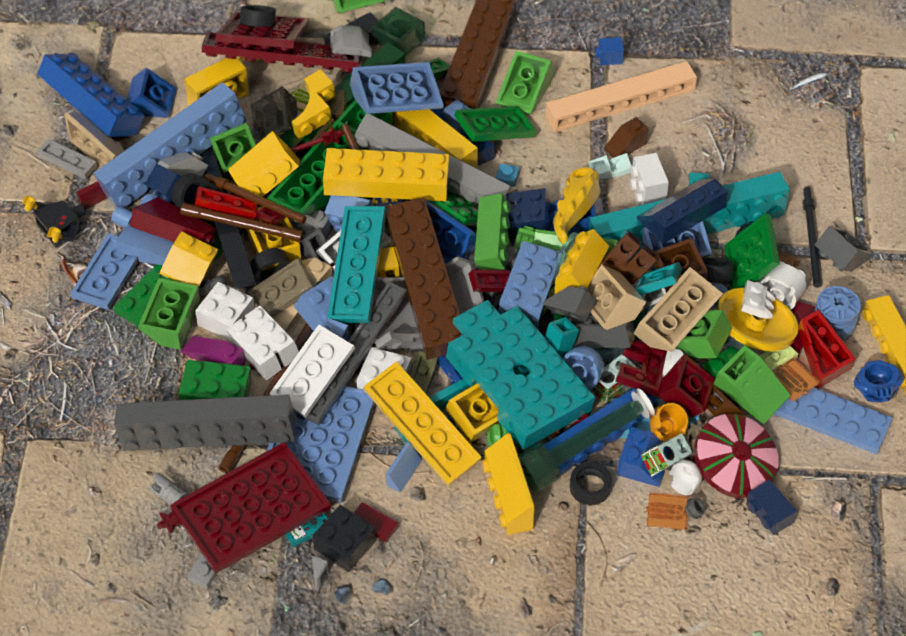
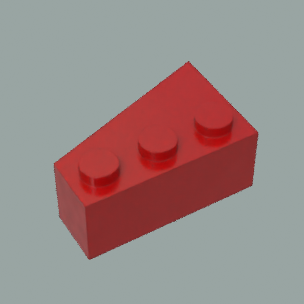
[798,310,856,389]

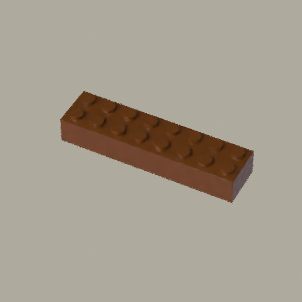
[440,0,516,112]
[385,198,462,360]

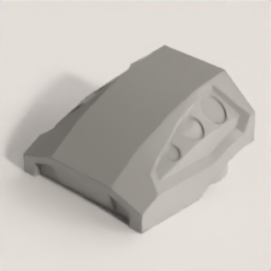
[330,25,371,57]

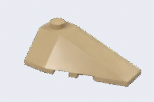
[273,257,332,332]

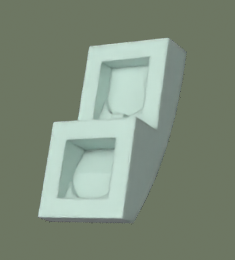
[588,153,631,179]

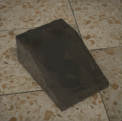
[251,86,298,144]

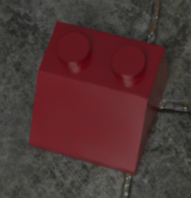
[657,354,715,419]

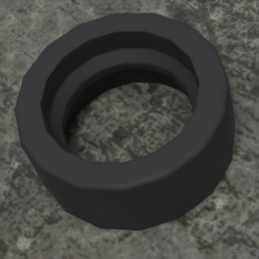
[240,5,276,27]
[172,173,212,209]
[250,248,290,284]
[702,258,734,283]
[570,462,612,506]

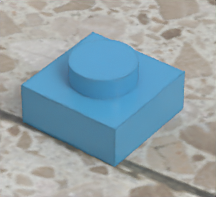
[496,163,519,187]

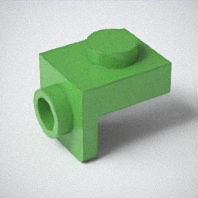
[514,226,536,252]

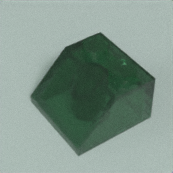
[371,7,426,56]

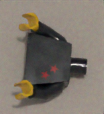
[22,196,86,248]

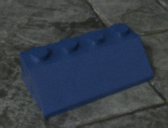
[637,178,728,244]

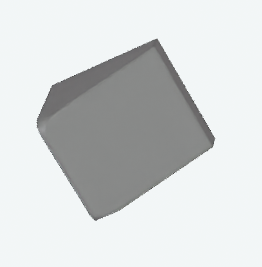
[312,556,328,590]

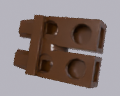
[598,229,658,285]

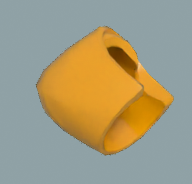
[649,403,688,442]

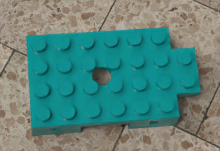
[446,300,595,450]

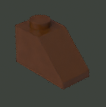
[604,117,649,158]
[707,384,744,417]

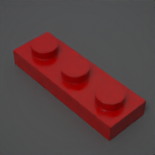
[195,186,257,220]

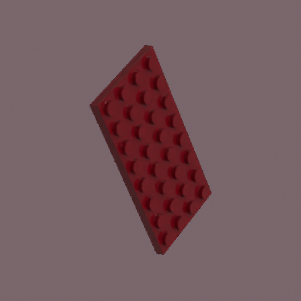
[201,31,358,72]

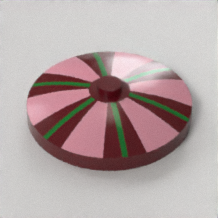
[694,414,779,498]

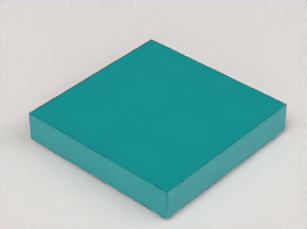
[635,262,682,295]

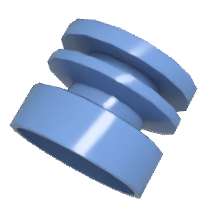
[814,286,861,341]

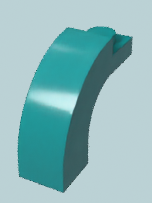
[513,317,579,376]

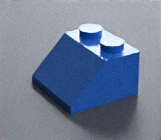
[127,67,176,118]
[617,426,671,487]

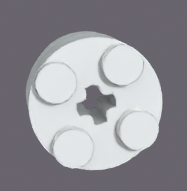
[760,261,806,310]

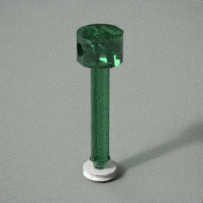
[518,388,655,492]

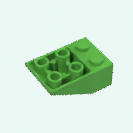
[714,345,791,424]

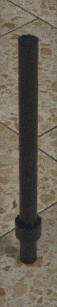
[802,187,822,288]

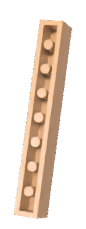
[545,61,697,132]

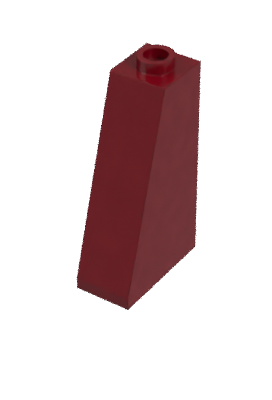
[130,197,216,246]

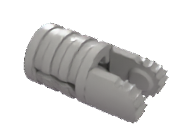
[150,472,188,505]

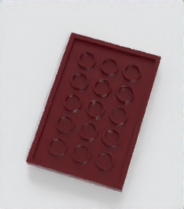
[216,12,309,50]
[170,442,331,574]

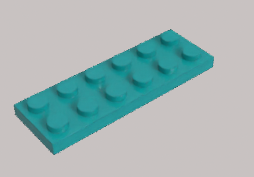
[327,206,387,323]

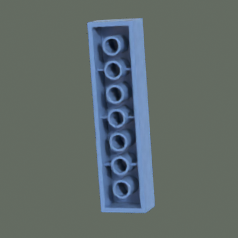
[93,82,248,208]

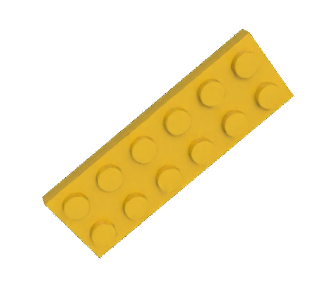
[363,361,482,486]

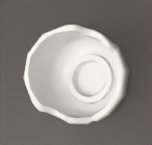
[669,460,702,496]

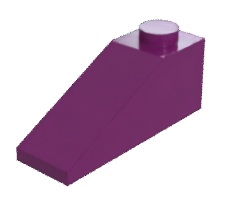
[181,336,245,366]

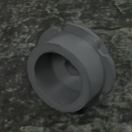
[685,498,705,519]

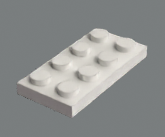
[269,325,355,418]

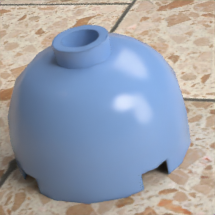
[563,346,604,390]

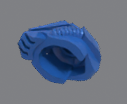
[854,360,904,402]

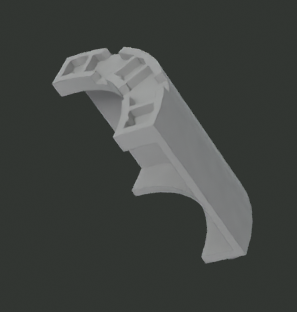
[373,256,485,352]

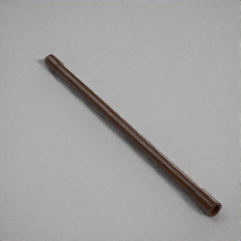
[218,276,334,474]

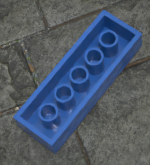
[37,52,145,137]

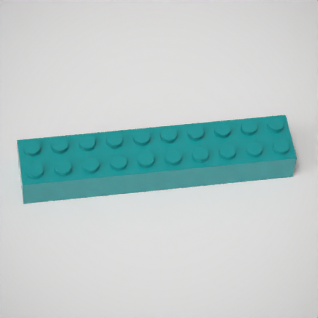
[589,172,790,251]

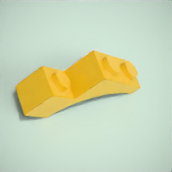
[292,69,336,139]

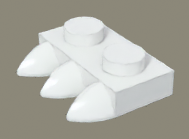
[741,280,775,319]

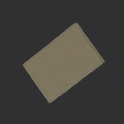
[248,258,314,318]

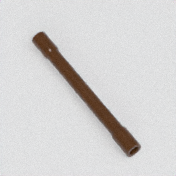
[180,203,303,243]

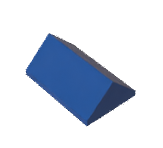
[426,200,476,259]

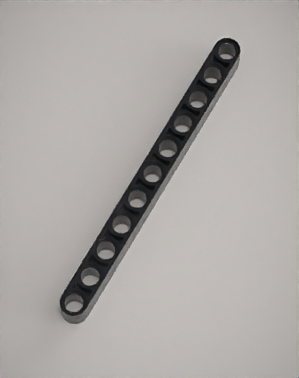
[199,146,256,290]

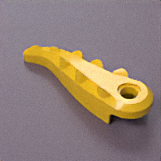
[553,167,601,244]

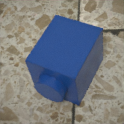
[595,37,624,66]

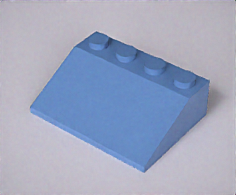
[350,62,444,114]

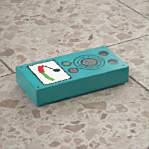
[285,513,327,548]

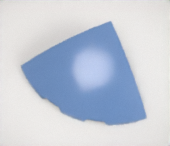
[115,223,174,265]

